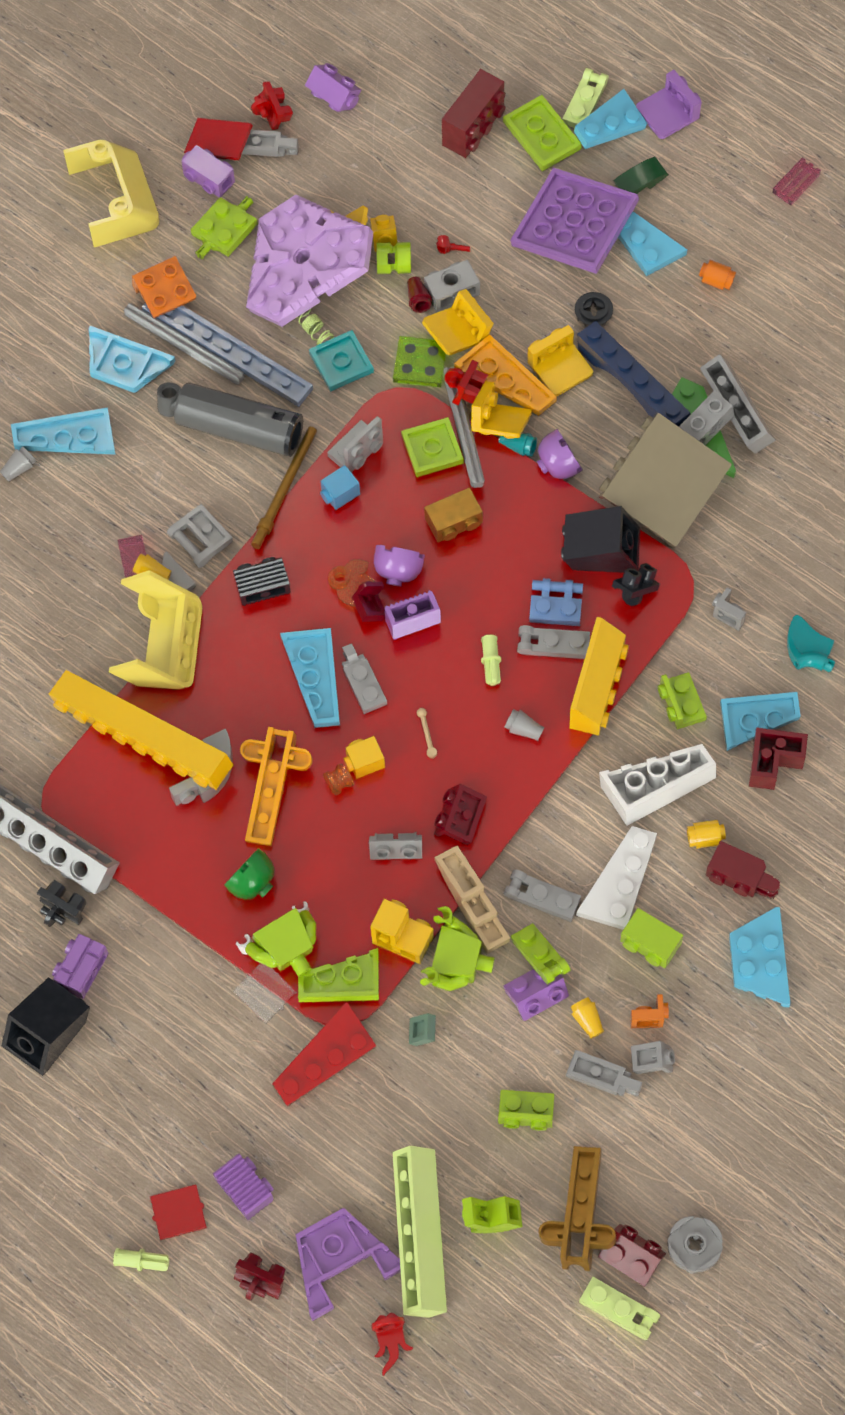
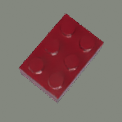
[442,68,506,158]

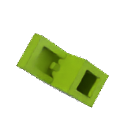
[462,1196,523,1234]

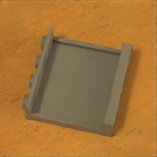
[599,413,732,548]

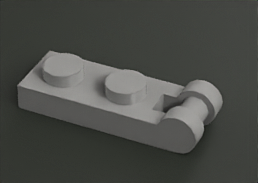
[517,625,590,659]
[503,870,581,922]

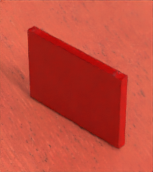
[184,118,253,161]

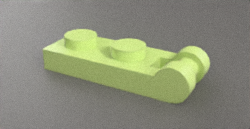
[562,68,609,128]
[579,1277,660,1340]

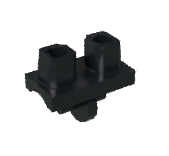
[612,563,660,606]
[37,880,86,927]

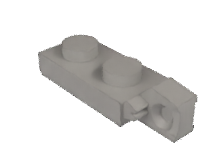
[242,130,299,157]
[342,644,387,714]
[566,1050,642,1096]

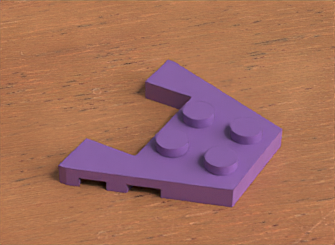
[295,1208,401,1321]

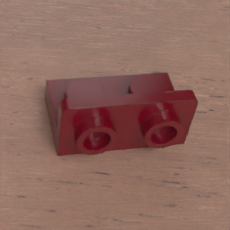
[434,784,487,845]

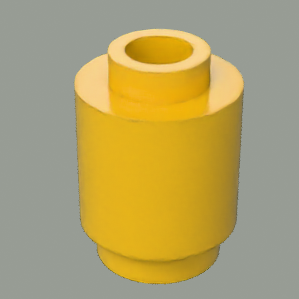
[687,820,726,849]

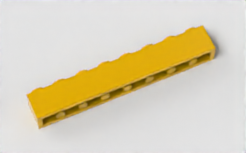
[49,670,233,790]

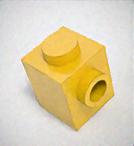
[343,736,385,779]

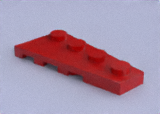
[272,1002,376,1107]

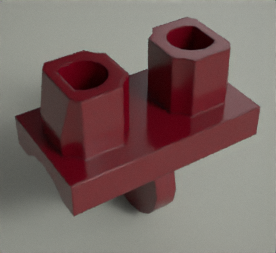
[234,1252,286,1301]

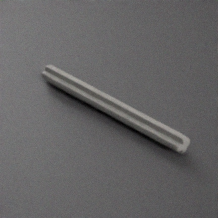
[124,303,245,385]
[443,367,485,488]

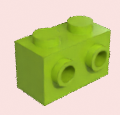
[620,908,683,968]

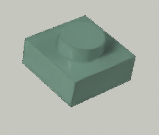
[409,1013,436,1046]

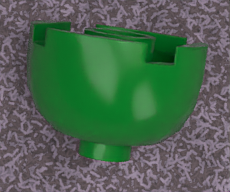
[224,848,275,900]

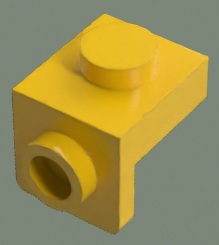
[370,215,397,252]

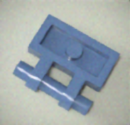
[529,578,583,626]

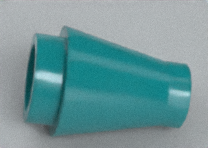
[499,433,537,456]

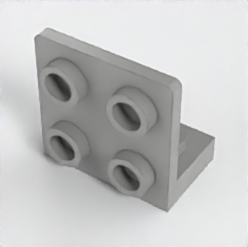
[327,416,383,472]

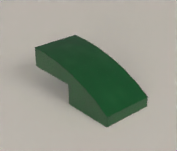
[613,156,669,194]

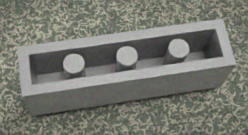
[700,354,776,454]

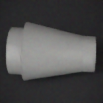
[0,446,36,482]
[505,709,544,741]

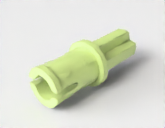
[481,635,501,686]
[113,1248,169,1271]

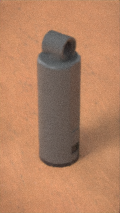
[157,382,304,457]

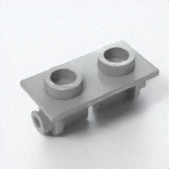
[369,832,422,860]

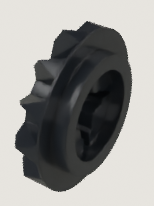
[575,292,613,327]

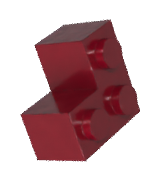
[749,727,808,790]

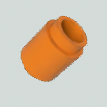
[699,260,736,290]

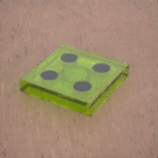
[393,336,446,387]

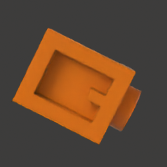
[630,994,669,1029]

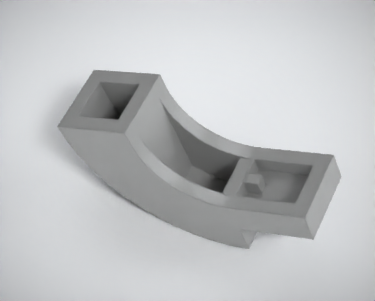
[169,729,233,806]

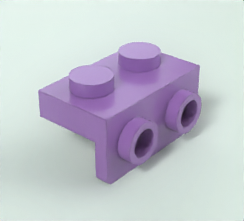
[503,969,569,1021]

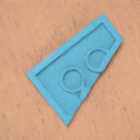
[720,692,801,751]

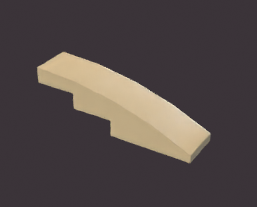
[435,846,510,954]

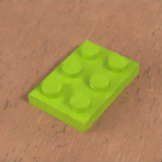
[503,95,582,172]

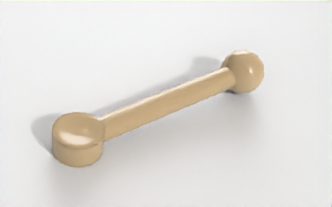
[417,708,437,758]

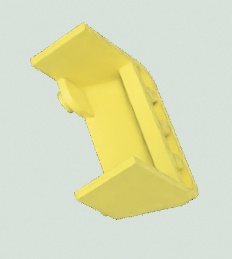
[63,140,159,248]
[109,570,202,689]

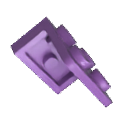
[636,70,702,139]

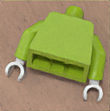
[236,901,316,977]

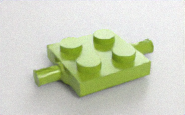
[190,196,258,259]

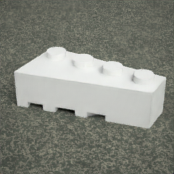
[599,744,716,826]

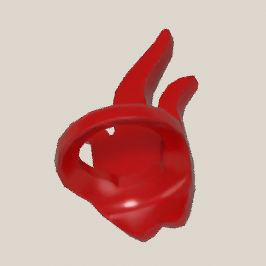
[371,1312,413,1376]

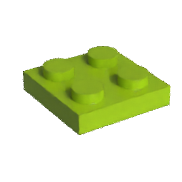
[401,417,464,477]

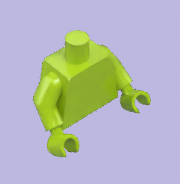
[420,906,495,991]

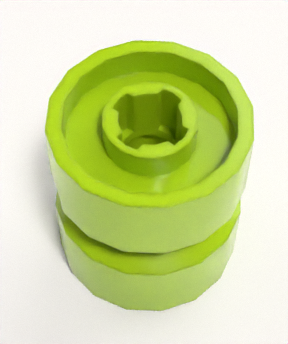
[377,242,411,274]

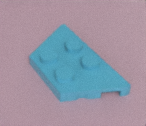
[89,326,175,393]
[729,907,790,1007]

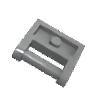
[167,504,233,568]

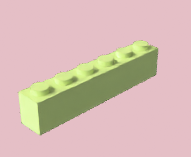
[393,1146,447,1318]

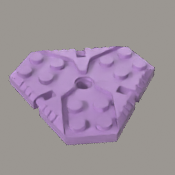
[246,195,373,327]

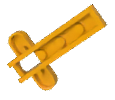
[240,727,313,846]

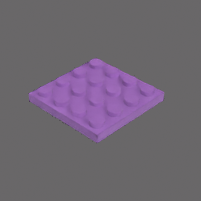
[510,167,639,274]

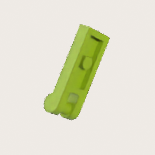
[511,923,571,985]

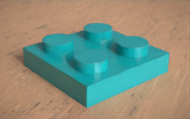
[309,330,374,392]

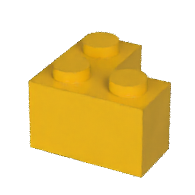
[370,899,434,964]

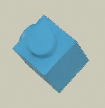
[320,465,360,510]

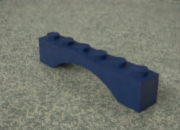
[577,321,691,427]

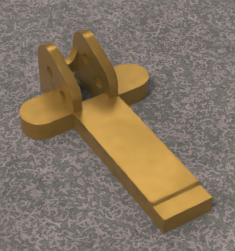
[538,1146,616,1271]

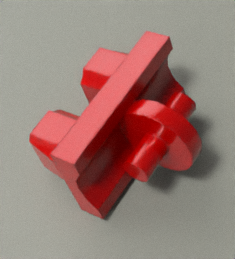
[251,81,293,130]
[444,360,488,406]

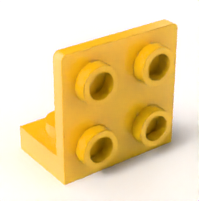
[471,381,532,439]

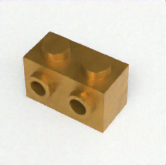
[424,488,483,542]

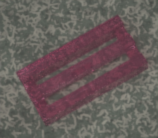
[772,157,821,205]

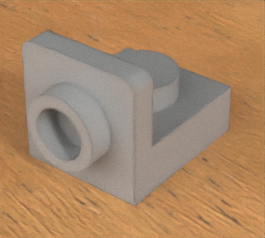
[712,587,746,631]
[631,1041,675,1074]

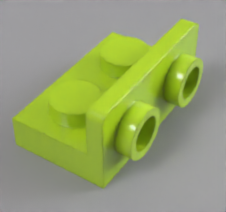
[657,672,707,730]
[498,1090,554,1131]

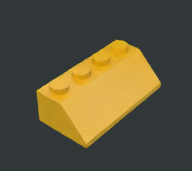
[569,617,629,736]

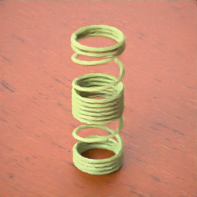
[297,308,334,345]

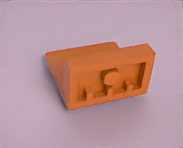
[132,256,196,318]

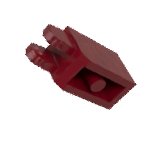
[706,840,780,899]

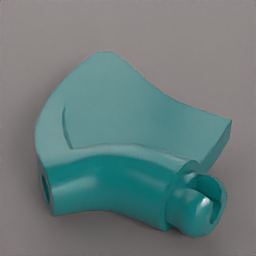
[787,615,835,672]

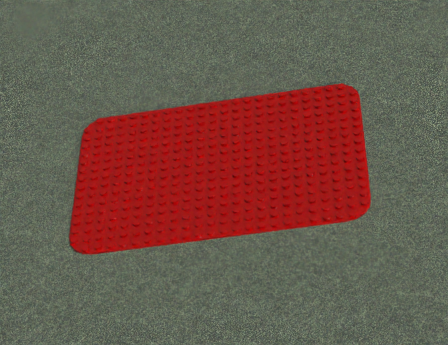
[41,387,694,1026]

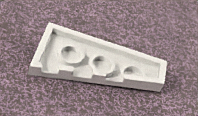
[576,826,657,930]

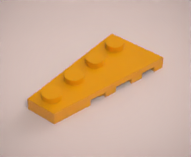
[454,334,557,416]

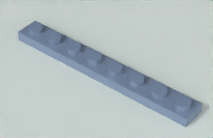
[142,303,313,407]

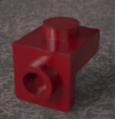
[351,581,385,622]

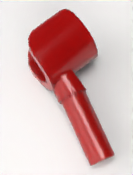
[436,235,470,254]

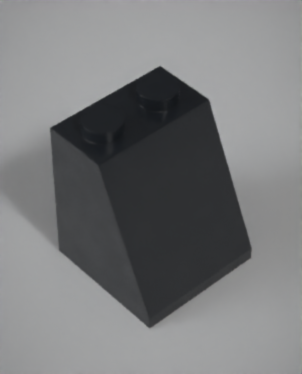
[561,506,640,573]
[1,977,90,1076]

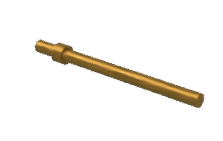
[251,426,317,549]

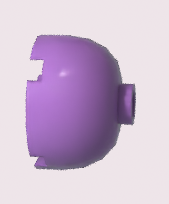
[537,429,583,479]
[374,545,425,586]

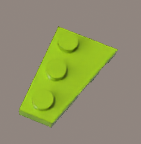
[298,948,379,1002]

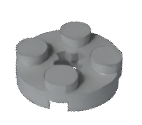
[667,1216,723,1274]

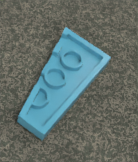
[280,628,340,728]

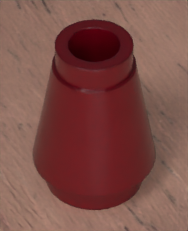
[407,276,432,313]

